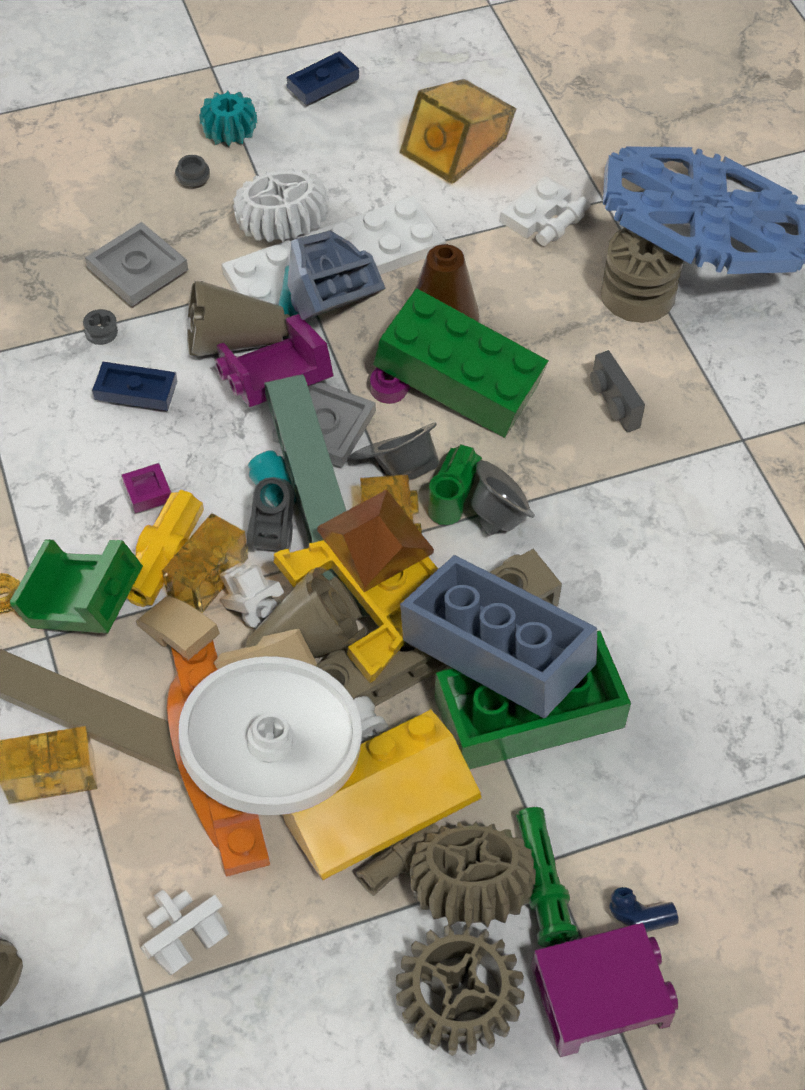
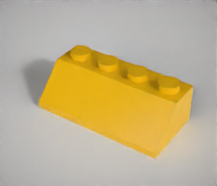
[282,709,482,881]

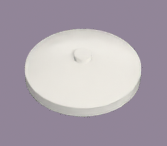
[179,656,362,815]

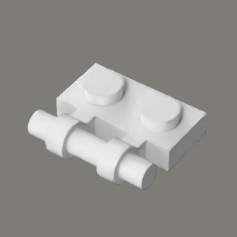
[500,175,590,246]

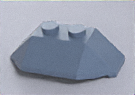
[288,230,386,320]

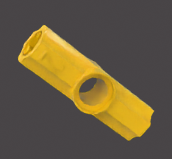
[127,490,204,607]

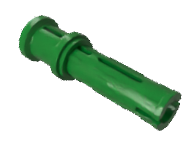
[516,807,579,948]

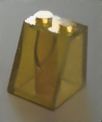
[399,79,517,184]

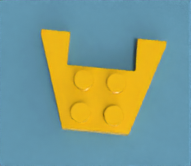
[274,540,438,683]

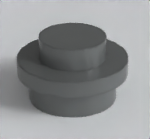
[175,155,210,187]

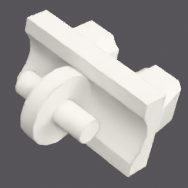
[220,563,284,629]
[140,890,229,975]

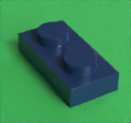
[286,51,359,105]
[92,361,177,411]

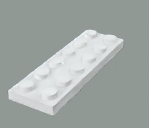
[222,196,446,305]

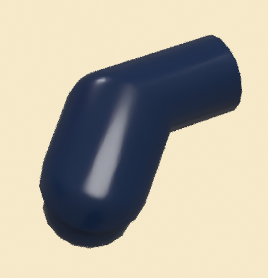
[609,887,679,932]

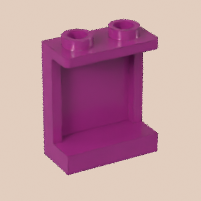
[215,314,334,407]
[531,923,678,1058]

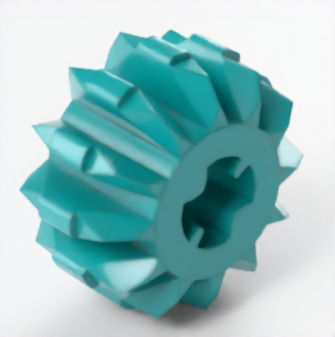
[199,90,257,146]

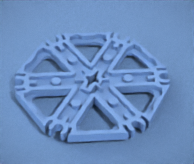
[603,146,805,274]

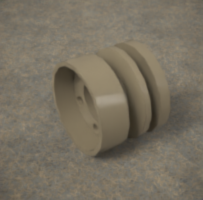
[601,227,684,323]

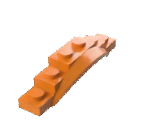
[167,640,270,877]

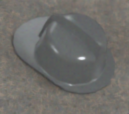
[350,422,439,480]
[471,460,535,535]

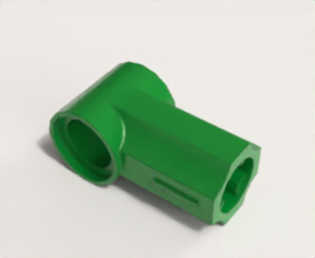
[428,444,482,525]

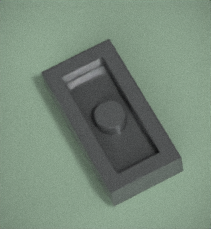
[590,350,645,433]

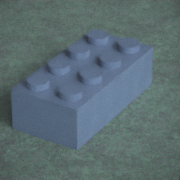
[400,555,597,719]

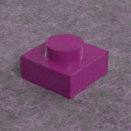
[121,463,171,514]

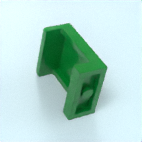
[10,539,143,634]

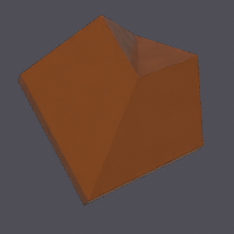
[317,489,434,592]

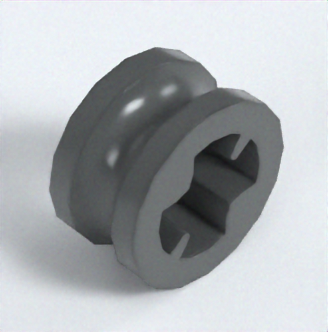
[83,309,118,345]

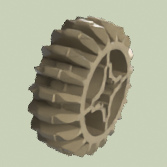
[410,821,536,929]
[396,923,525,1056]

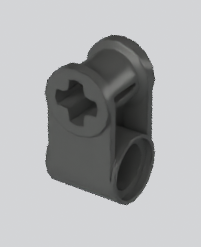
[247,477,295,552]

